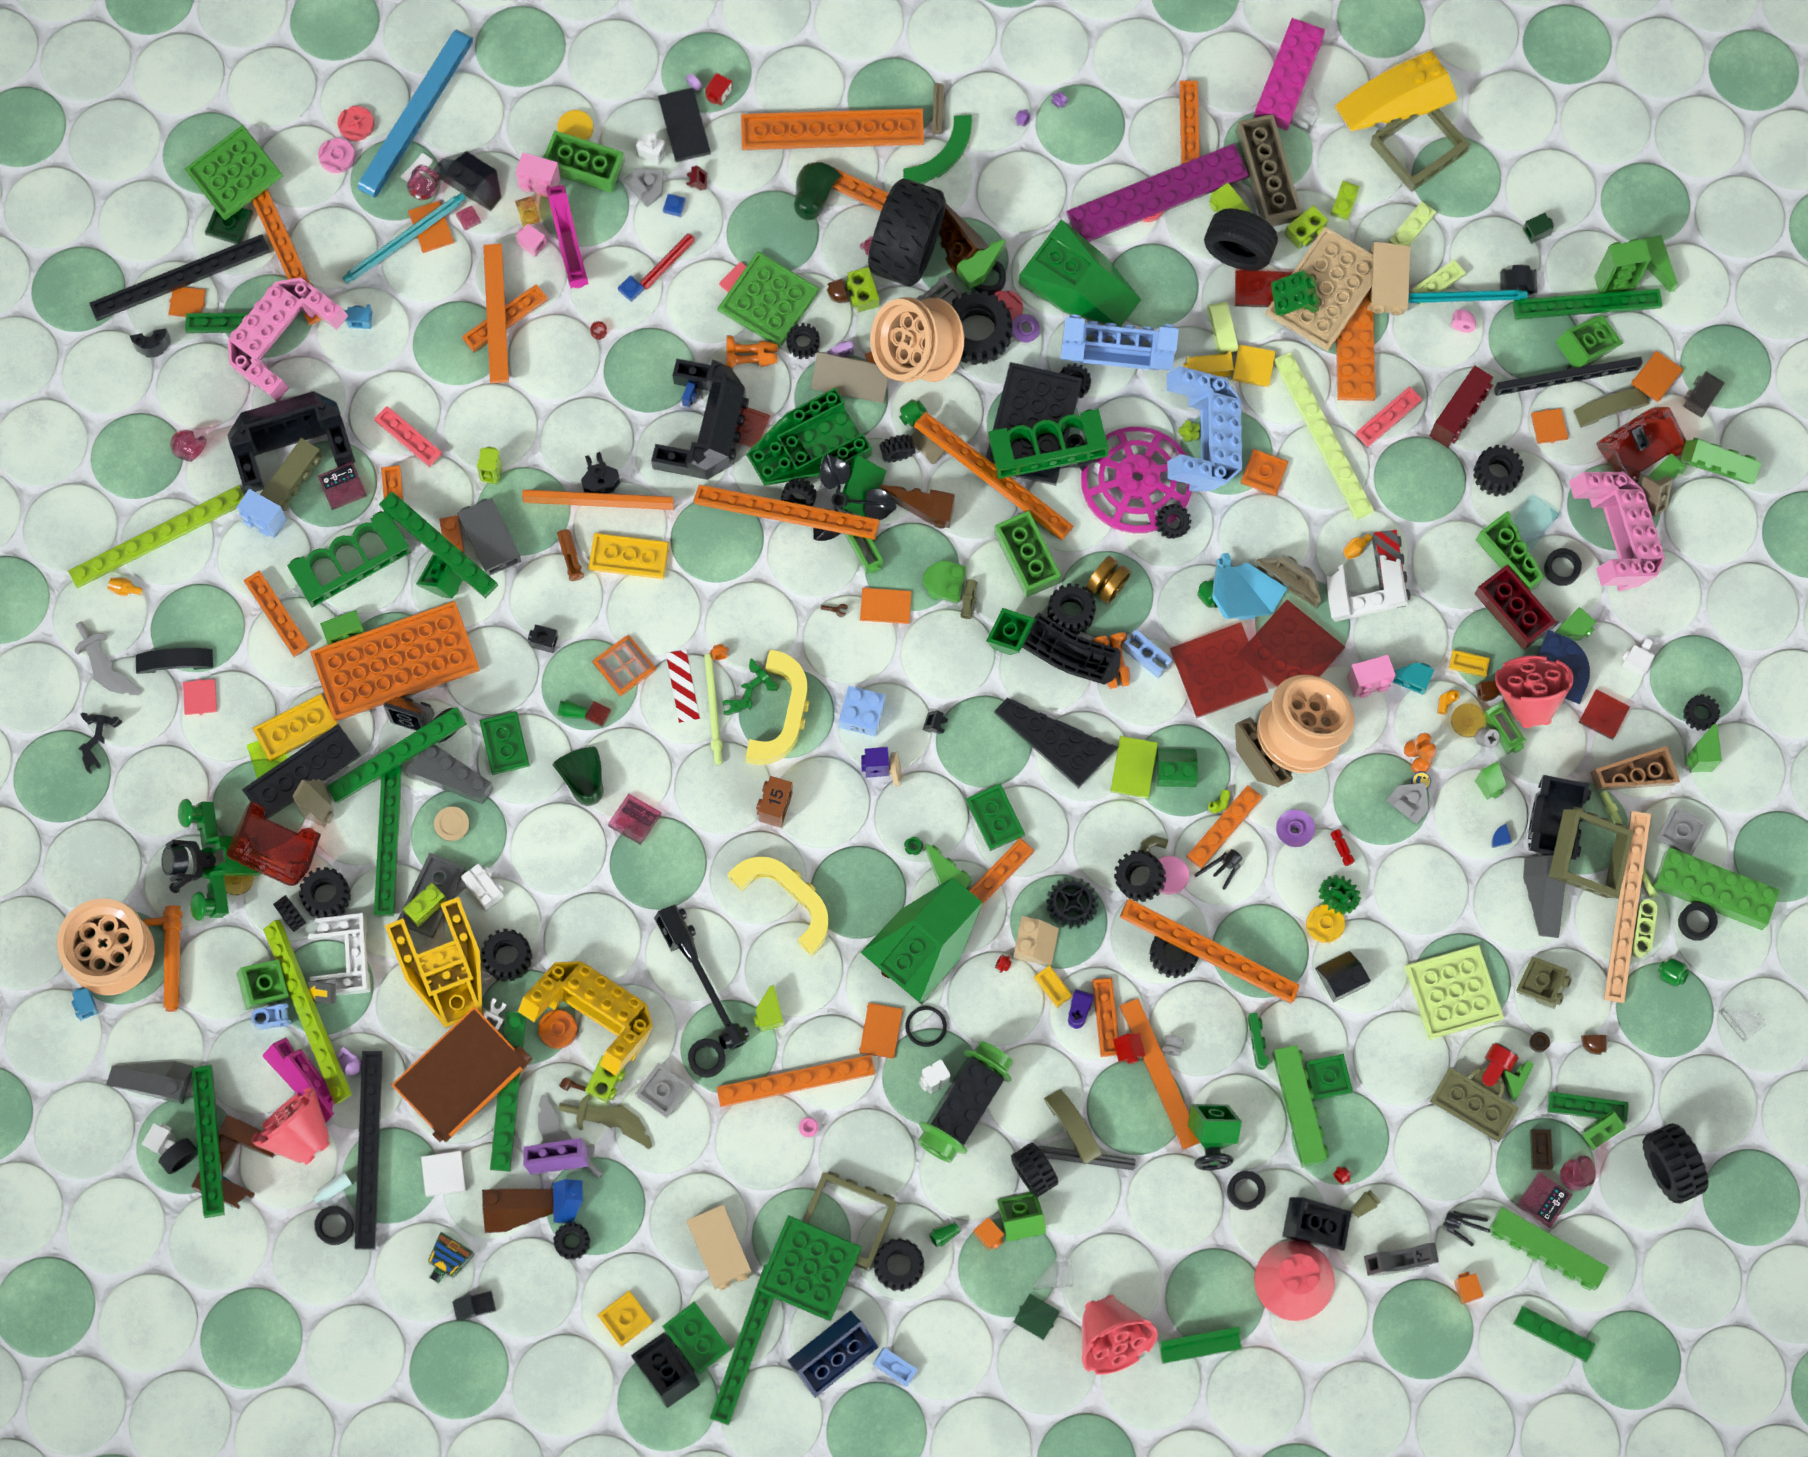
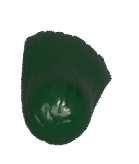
[794,162,841,220]
[552,747,604,806]

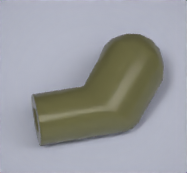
[1140,836,1168,852]

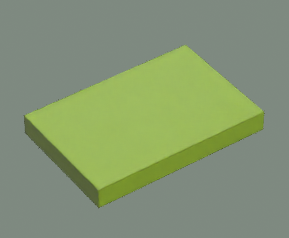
[1110,736,1158,799]

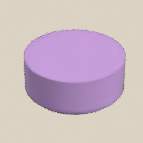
[685,73,703,91]

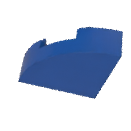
[1491,824,1512,848]

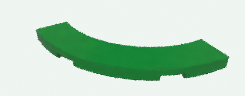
[903,115,972,184]

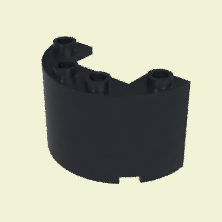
[1528,775,1591,860]

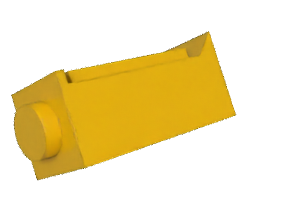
[1183,350,1234,377]

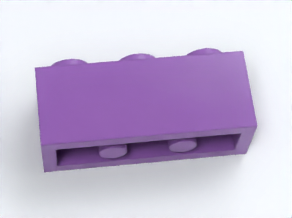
[523,1138,588,1175]

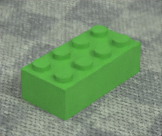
[543,130,625,193]
[1594,239,1651,293]
[994,511,1061,598]

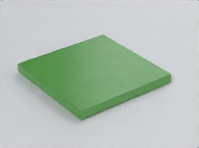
[185,125,283,220]
[717,251,820,348]

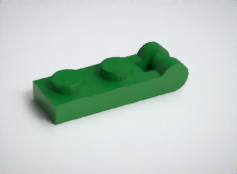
[1247,1012,1269,1070]

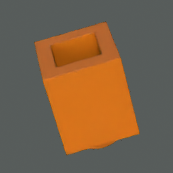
[973,1217,1004,1251]
[1454,1272,1484,1304]

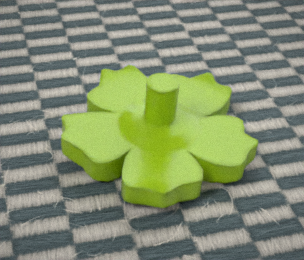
[1178,420,1200,442]

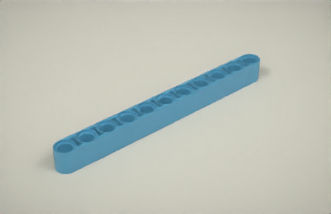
[358,29,473,198]

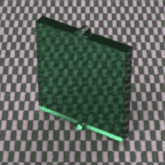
[1013,1294,1060,1340]

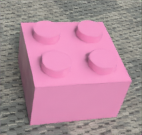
[515,153,560,197]
[1347,655,1396,698]

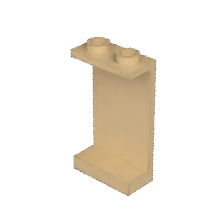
[1367,242,1410,316]
[686,1205,752,1290]

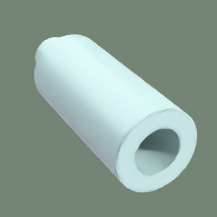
[313,1172,352,1203]

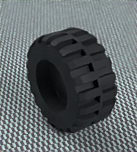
[950,290,1013,365]
[1642,1123,1709,1204]

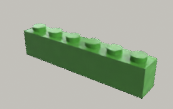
[1272,1045,1329,1168]
[1489,1207,1609,1291]

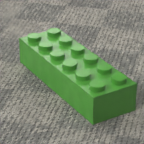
[1653,847,1780,930]

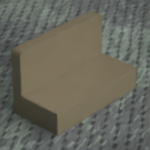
[911,429,947,464]
[1641,475,1673,517]

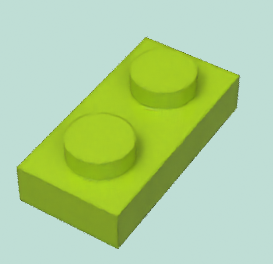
[1331,180,1360,221]

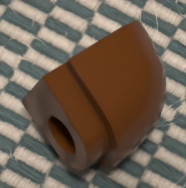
[827,279,849,303]
[1475,680,1500,702]
[1581,1035,1606,1055]

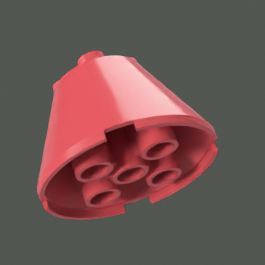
[1495,656,1573,728]
[252,1087,330,1165]
[1254,1240,1335,1321]
[1082,1295,1158,1375]

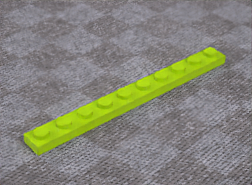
[68,485,244,589]
[263,920,352,1104]

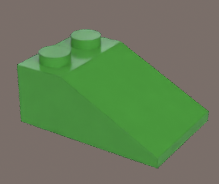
[1555,314,1623,369]

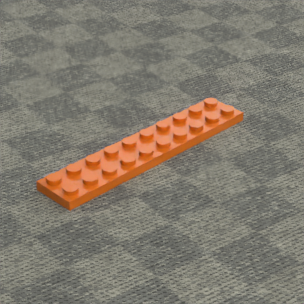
[741,109,924,150]

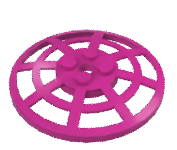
[1081,427,1192,534]

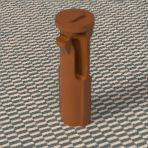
[557,529,584,581]

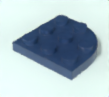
[1537,630,1590,704]

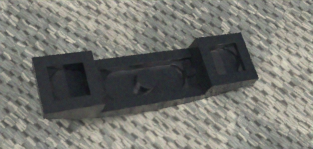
[136,648,213,674]

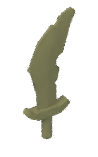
[558,1094,652,1149]

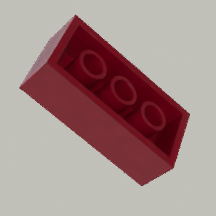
[1429,365,1493,448]
[1475,565,1557,650]

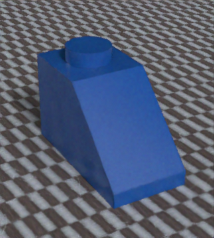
[553,1179,583,1223]

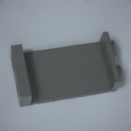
[457,498,522,576]

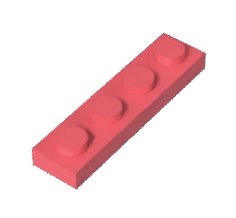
[1355,386,1422,447]
[374,406,442,468]

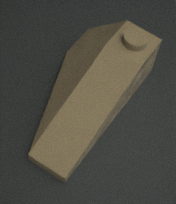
[292,779,334,827]

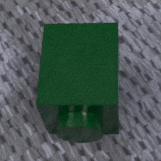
[1523,213,1554,244]

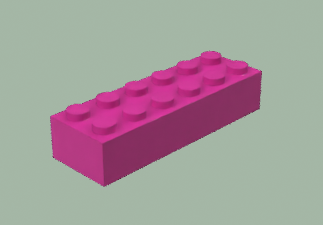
[1254,18,1326,131]

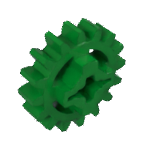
[1318,875,1361,915]

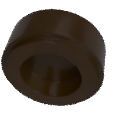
[1529,1032,1550,1052]

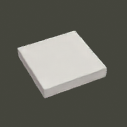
[421,1151,466,1197]

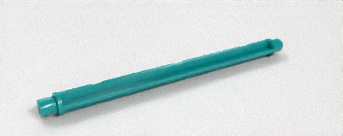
[342,193,466,284]
[1408,289,1527,303]

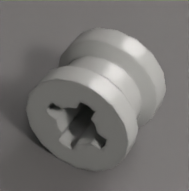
[1475,727,1500,748]
[1162,1035,1184,1056]

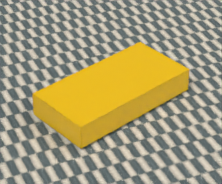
[1448,650,1490,677]
[1034,965,1073,1008]

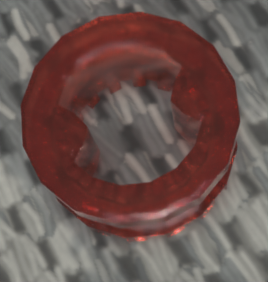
[590,321,607,340]

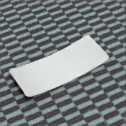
[400,153,433,184]

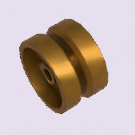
[1086,556,1132,604]

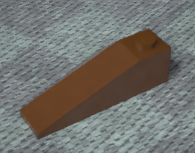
[939,204,989,276]
[880,485,955,529]
[482,1189,553,1233]

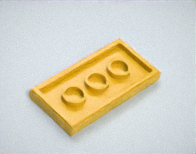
[588,533,669,579]
[252,693,338,762]

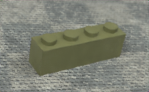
[260,438,322,511]

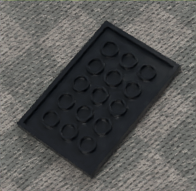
[986,362,1083,486]

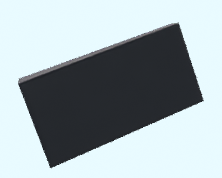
[1630,425,1650,451]

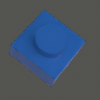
[663,194,686,217]
[617,275,644,302]
[682,382,698,408]

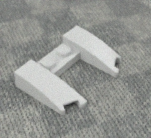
[1326,555,1409,622]
[308,913,371,995]

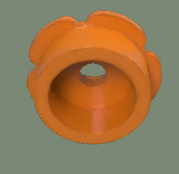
[710,644,729,660]

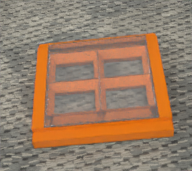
[592,635,657,696]

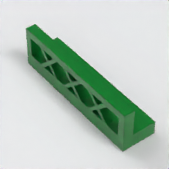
[1158,1327,1242,1364]

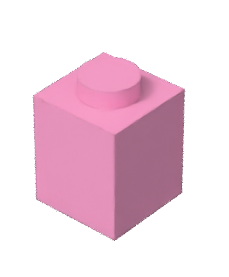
[517,224,547,257]

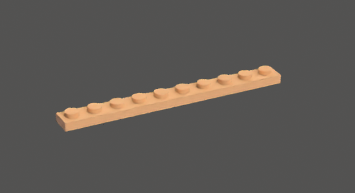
[1604,811,1651,1003]

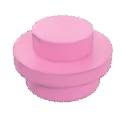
[799,1117,819,1137]

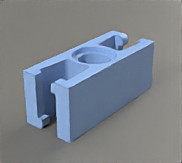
[1122,630,1172,679]

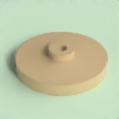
[889,752,902,787]
[434,807,469,841]

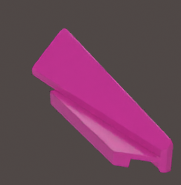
[263,1037,334,1123]

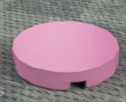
[318,138,355,173]
[1158,856,1189,895]

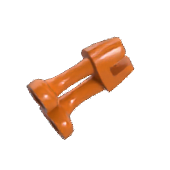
[726,335,778,368]
[1092,632,1130,689]
[1403,733,1436,774]

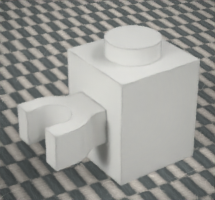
[636,132,666,164]
[1622,638,1655,677]
[482,997,507,1030]
[142,1123,177,1155]

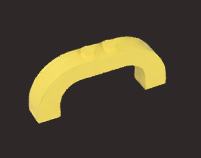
[745,649,810,765]
[728,857,828,957]

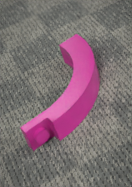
[546,184,589,288]

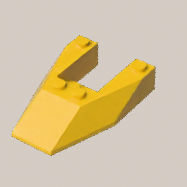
[385,897,483,1028]

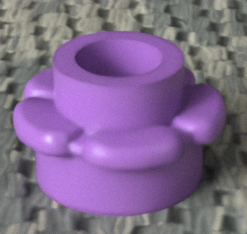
[1051,91,1068,108]
[1015,109,1031,127]

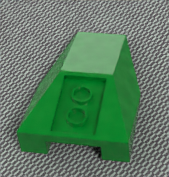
[1019,219,1141,327]
[746,387,872,486]
[860,878,983,1005]

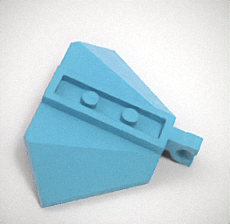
[1212,553,1287,620]

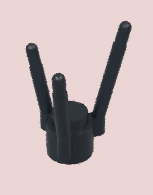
[1194,849,1243,890]
[1443,1211,1491,1246]

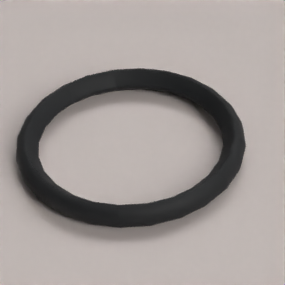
[905,1006,947,1047]

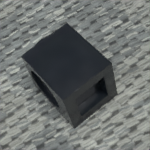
[528,624,559,653]

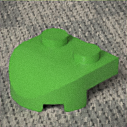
[922,561,966,604]

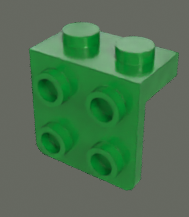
[1271,271,1319,316]

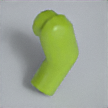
[1208,790,1231,814]

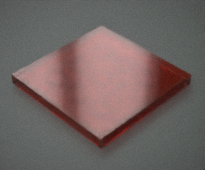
[1238,600,1345,687]
[1170,622,1268,719]

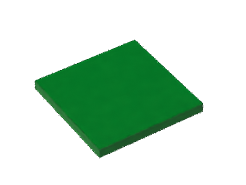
[757,1215,862,1322]

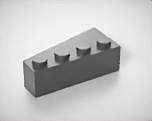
[406,744,494,804]

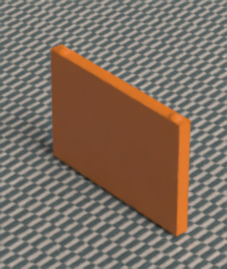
[408,201,454,253]
[1631,350,1683,402]
[860,588,911,624]
[859,1003,903,1059]

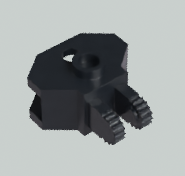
[581,452,620,494]

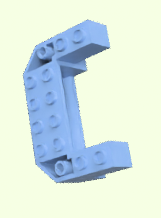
[1061,315,1179,371]
[1167,366,1243,491]

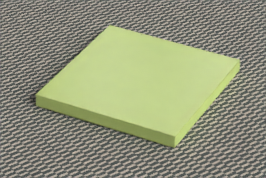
[1404,945,1504,1040]

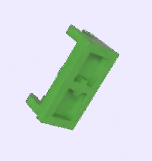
[320,610,364,645]
[1581,1110,1626,1150]

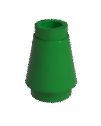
[558,700,587,719]
[929,1222,960,1247]

